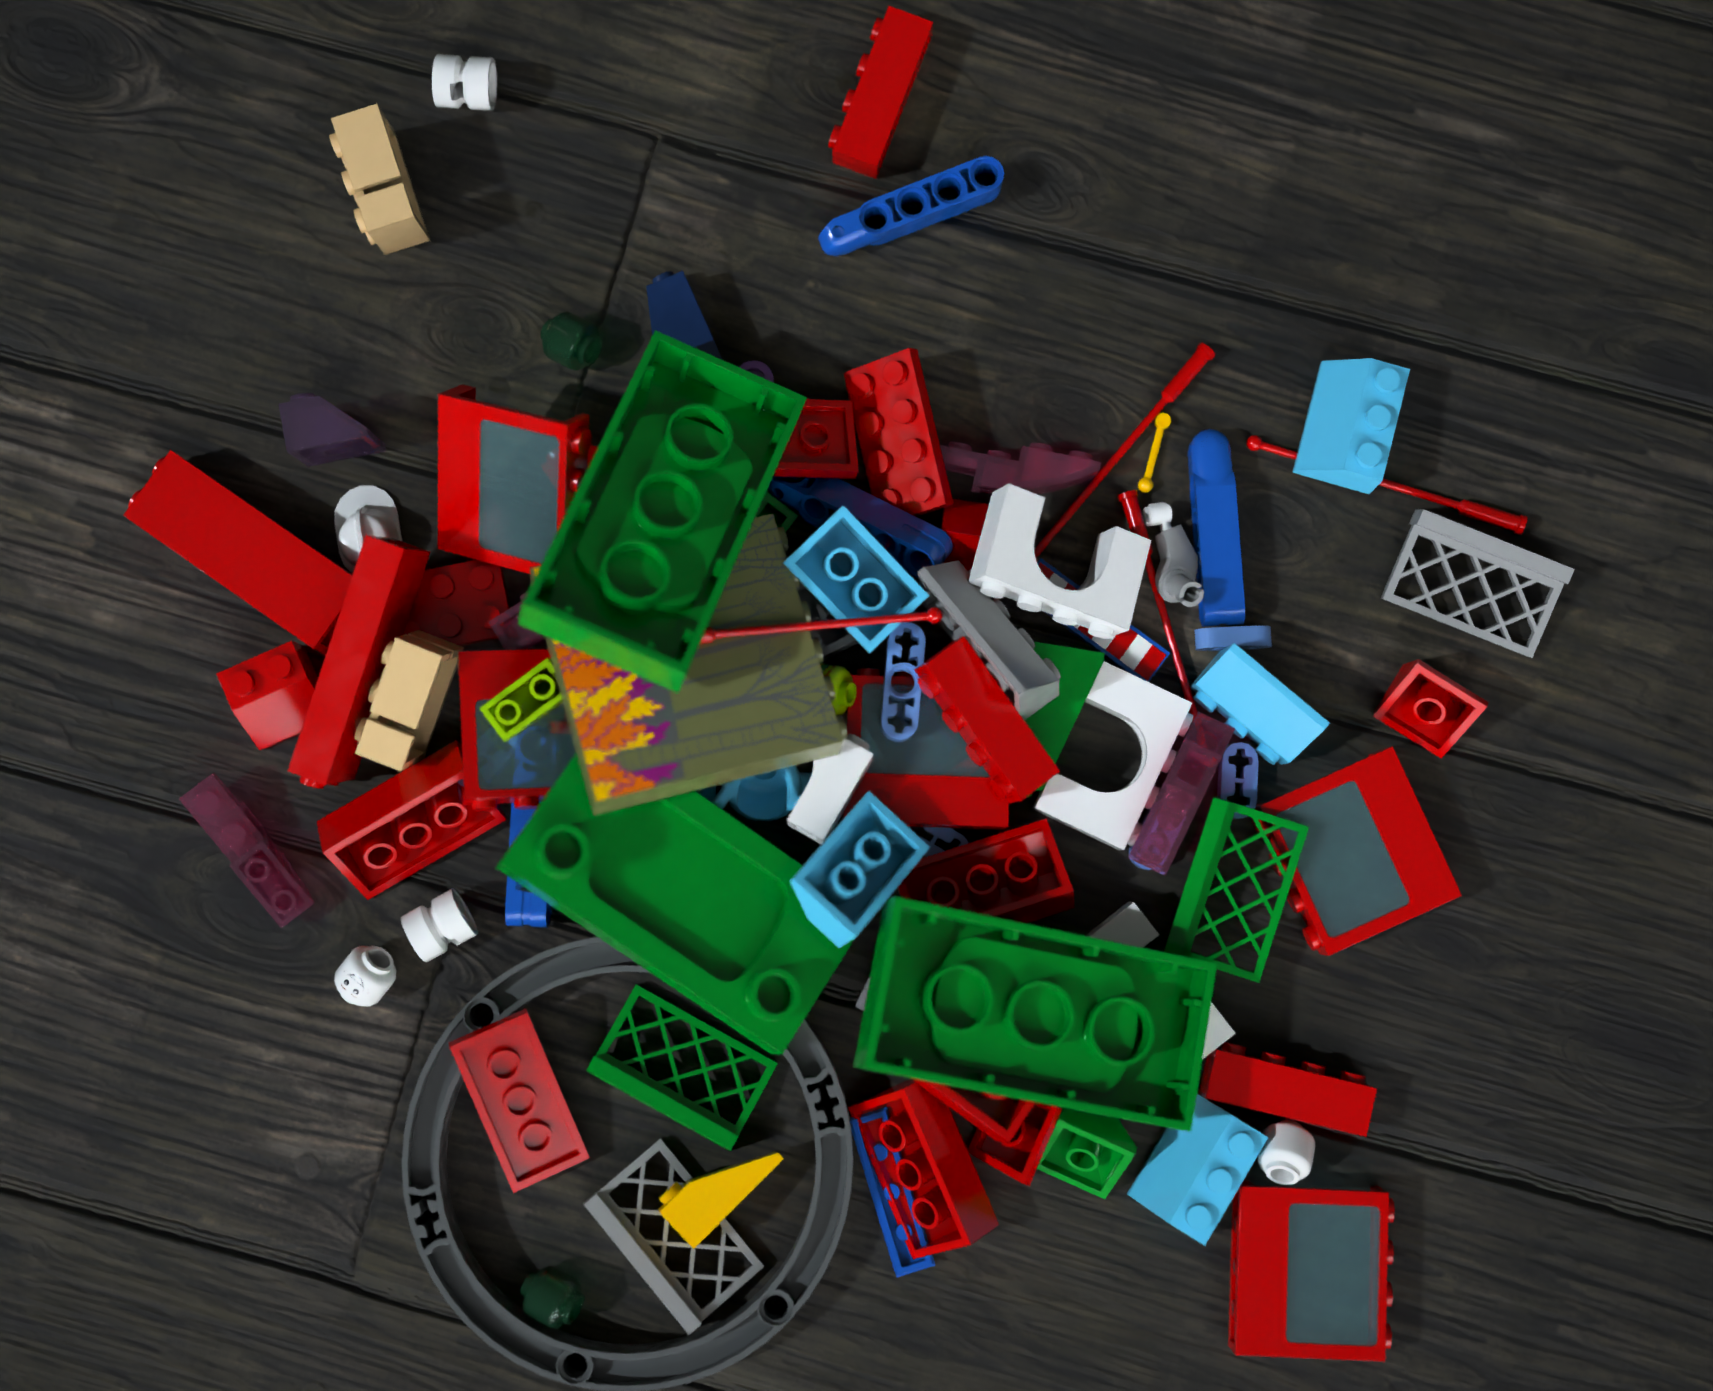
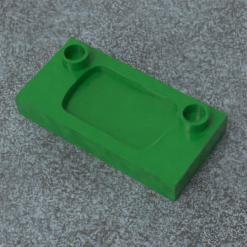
[518,330,807,693]
[495,752,856,1054]
[853,897,1217,1132]

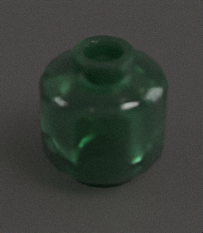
[541,311,602,371]
[520,1266,585,1329]

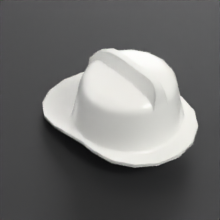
[334,485,402,574]

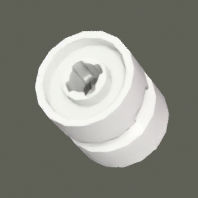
[432,54,497,111]
[401,888,478,963]

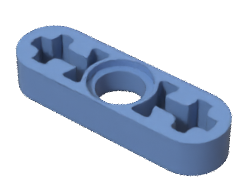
[880,622,925,742]

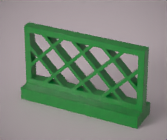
[1164,795,1309,983]
[586,985,778,1152]

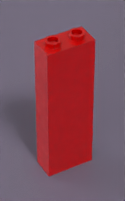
[123,450,352,655]
[288,535,431,789]

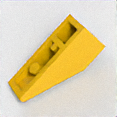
[658,1151,784,1249]

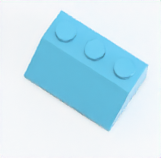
[1292,358,1410,494]
[783,505,929,653]
[1190,643,1330,765]
[790,791,930,948]
[1127,1094,1268,1245]

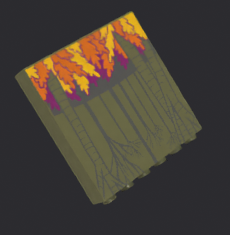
[530,514,847,816]

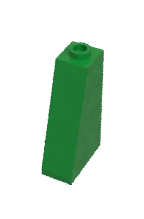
[1024,642,1105,798]

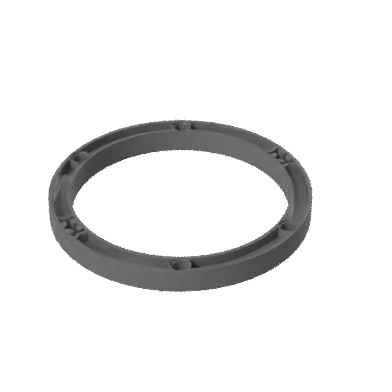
[402,936,853,1391]

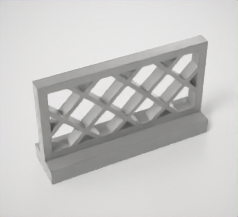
[1381,509,1575,658]
[583,1139,764,1335]

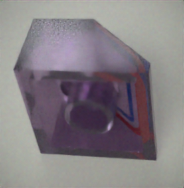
[278,393,386,467]

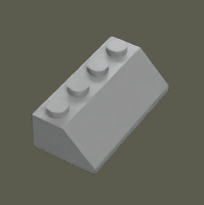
[918,560,1061,720]

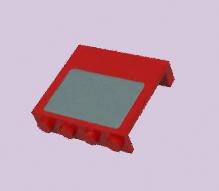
[438,384,592,574]
[457,649,576,811]
[843,668,1009,830]
[1251,746,1462,956]
[1228,1180,1395,1362]

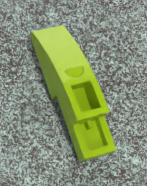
[479,658,563,742]

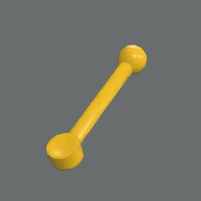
[1138,413,1171,493]

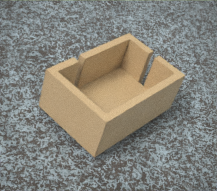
[329,104,430,255]
[355,630,464,771]

